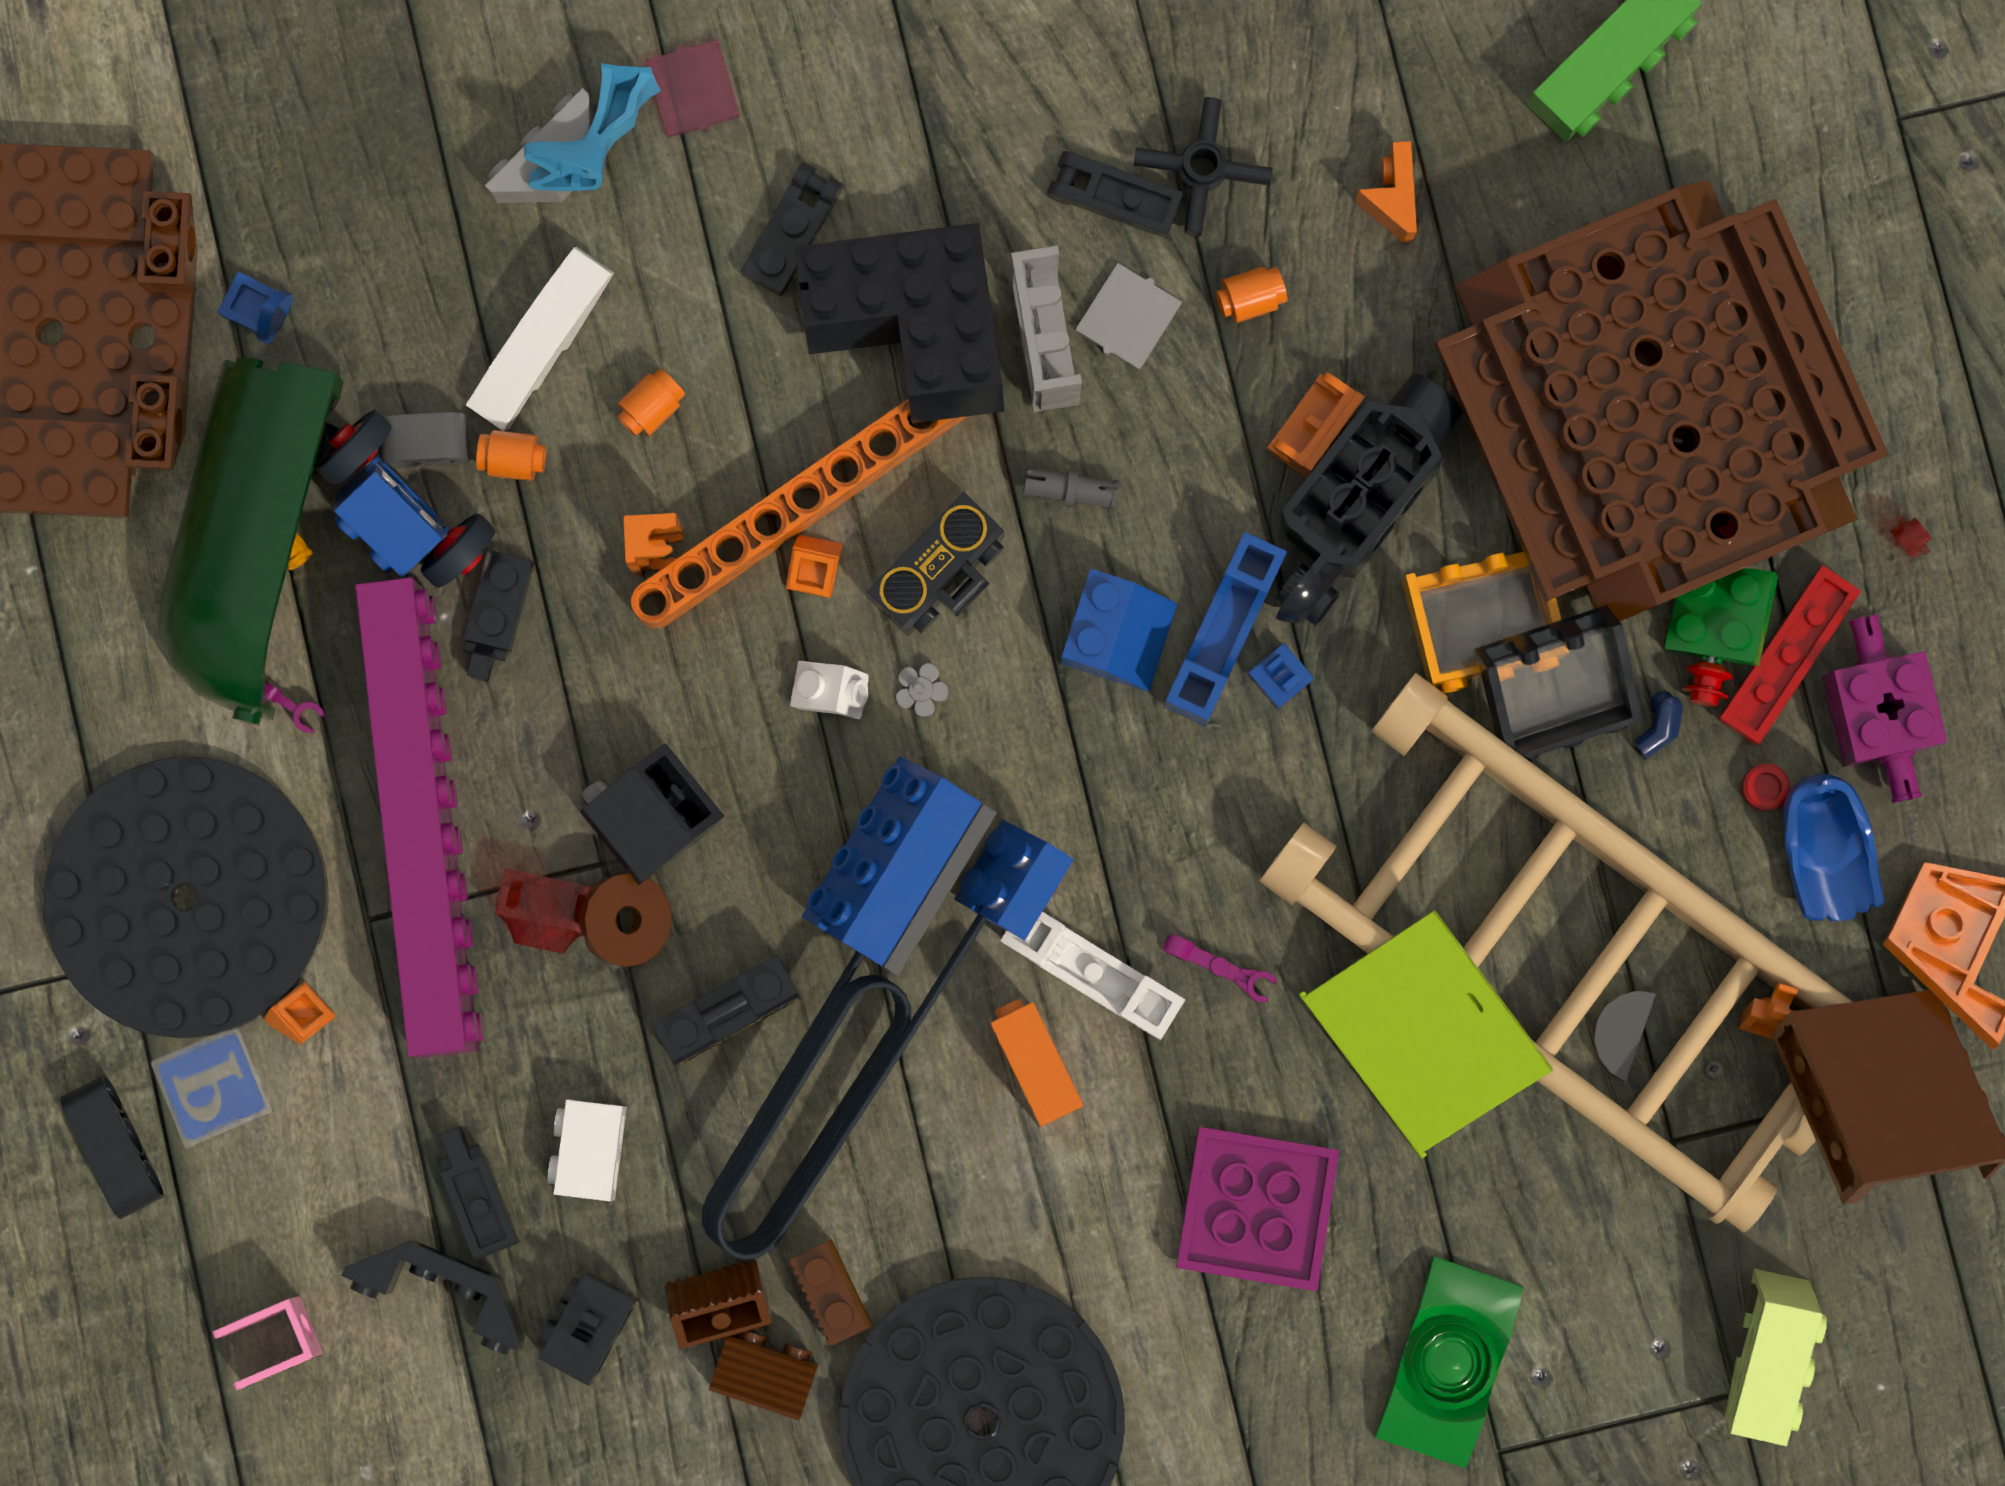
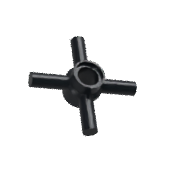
[1133,97,1273,236]

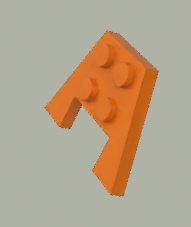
[1883,862,2005,1050]

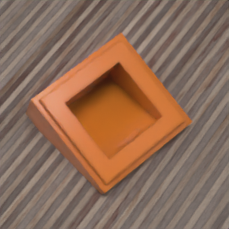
[786,535,843,598]

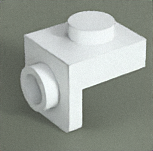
[790,661,869,719]

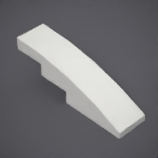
[466,247,614,431]

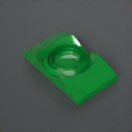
[1374,1256,1524,1469]

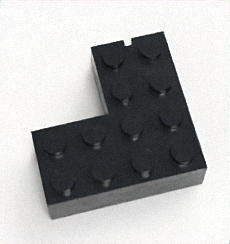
[794,223,1005,424]

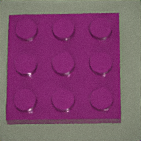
[1176,1127,1339,1291]

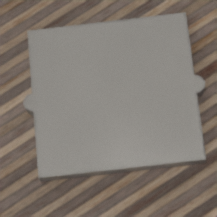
[1075,263,1182,371]

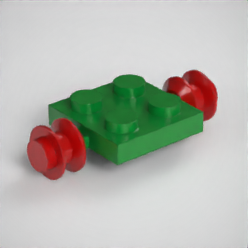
[1665,520,1778,707]

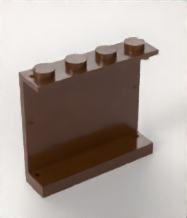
[1771,990,2005,1205]

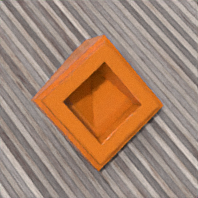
[264,981,336,1045]

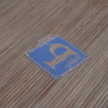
[150,1028,273,1149]

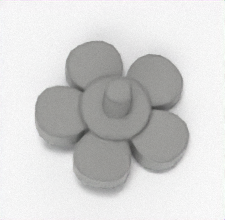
[896,663,949,717]

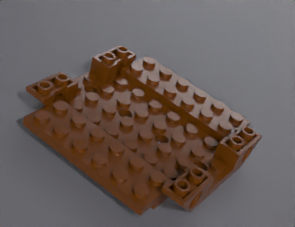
[0,143,198,518]
[1433,180,1889,621]

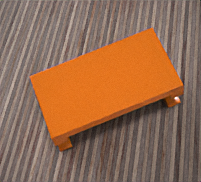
[1266,372,1365,478]
[624,513,684,576]

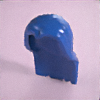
[1783,774,1885,922]

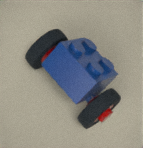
[316,410,495,588]

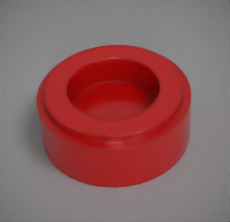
[1741,764,1791,811]

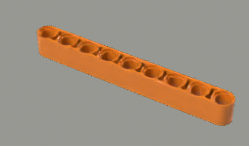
[631,399,968,628]

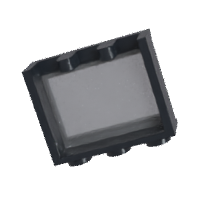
[1474,605,1643,761]

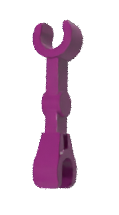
[265,682,326,734]
[1163,934,1277,1002]

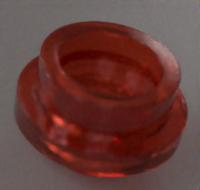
[1890,515,1932,560]

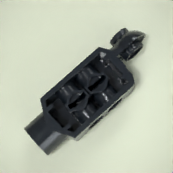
[1276,373,1463,626]

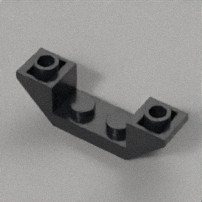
[341,1240,526,1355]

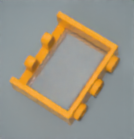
[1401,552,1569,693]

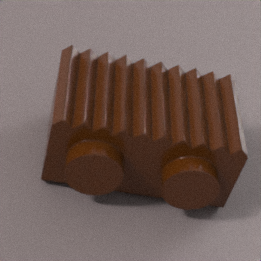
[789,1239,872,1346]
[665,1259,773,1350]
[709,1331,819,1420]

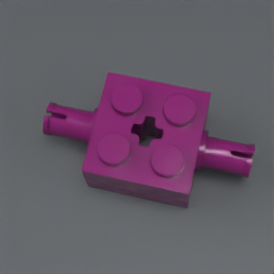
[1822,614,1947,804]

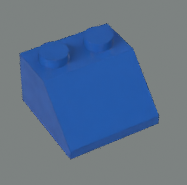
[1061,568,1177,692]

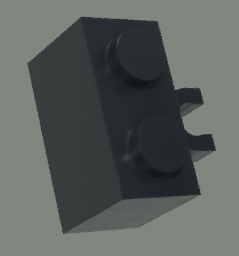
[537,1272,639,1386]

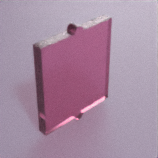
[645,40,741,138]

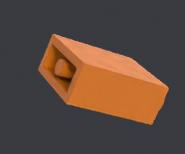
[990,998,1084,1127]

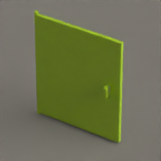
[1299,910,1553,1159]

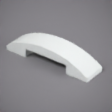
[1000,912,1186,1041]

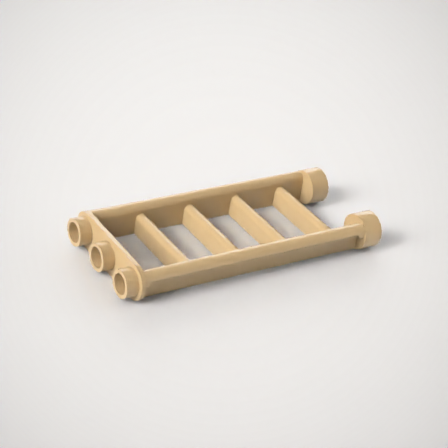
[1259,672,1852,1233]

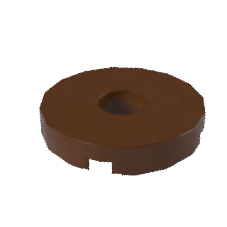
[579,872,672,967]

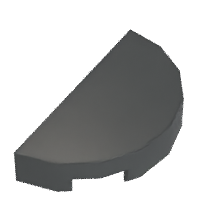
[1592,990,1656,1082]

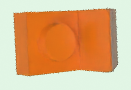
[1355,141,1417,243]

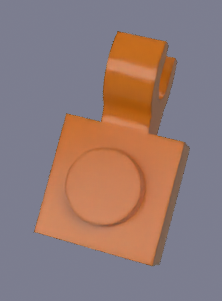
[1738,983,1798,1040]

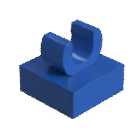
[1248,643,1314,710]

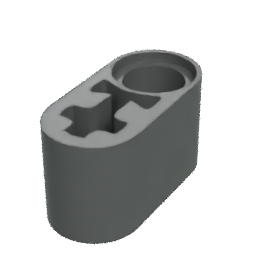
[379,412,468,468]

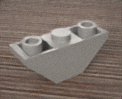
[485,88,594,203]

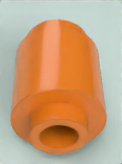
[1215,266,1287,324]
[617,368,686,437]
[476,430,546,481]

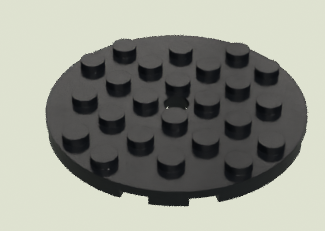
[44,757,329,1038]
[839,1277,1125,1486]

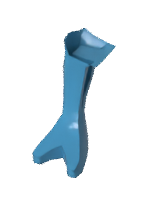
[524,63,662,191]

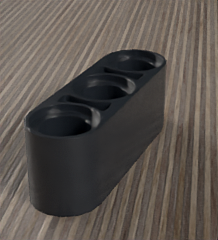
[60,1075,164,1219]

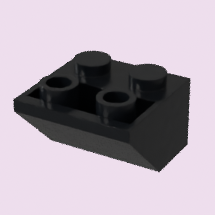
[580,743,724,885]

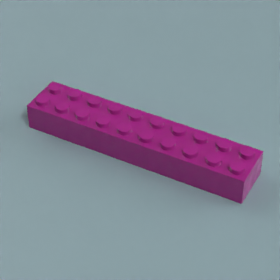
[355,577,484,1059]

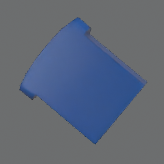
[217,272,293,344]

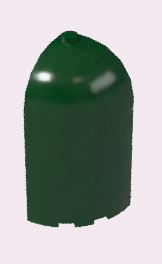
[159,358,344,726]

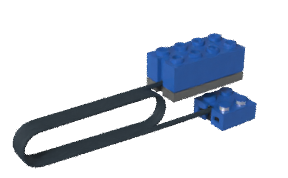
[702,756,1074,1260]

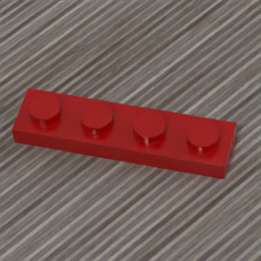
[1717,565,1861,746]

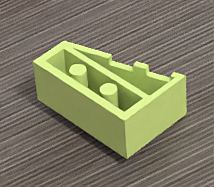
[1725,1268,1827,1446]

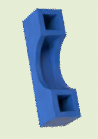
[1163,532,1287,727]

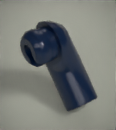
[1632,691,1683,760]

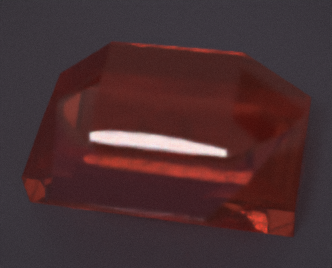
[494,868,591,954]

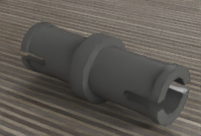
[1023,466,1119,510]

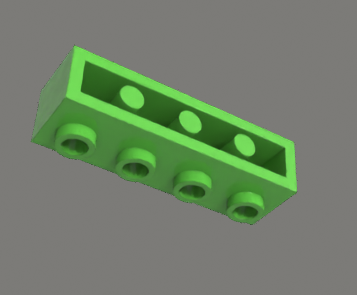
[1527,0,1702,142]

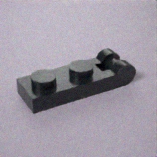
[1046,151,1183,239]
[740,162,844,297]

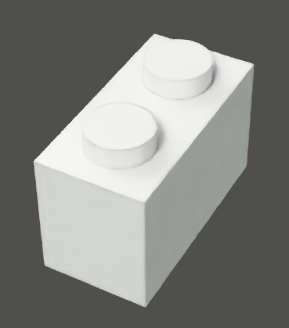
[547,1100,627,1201]

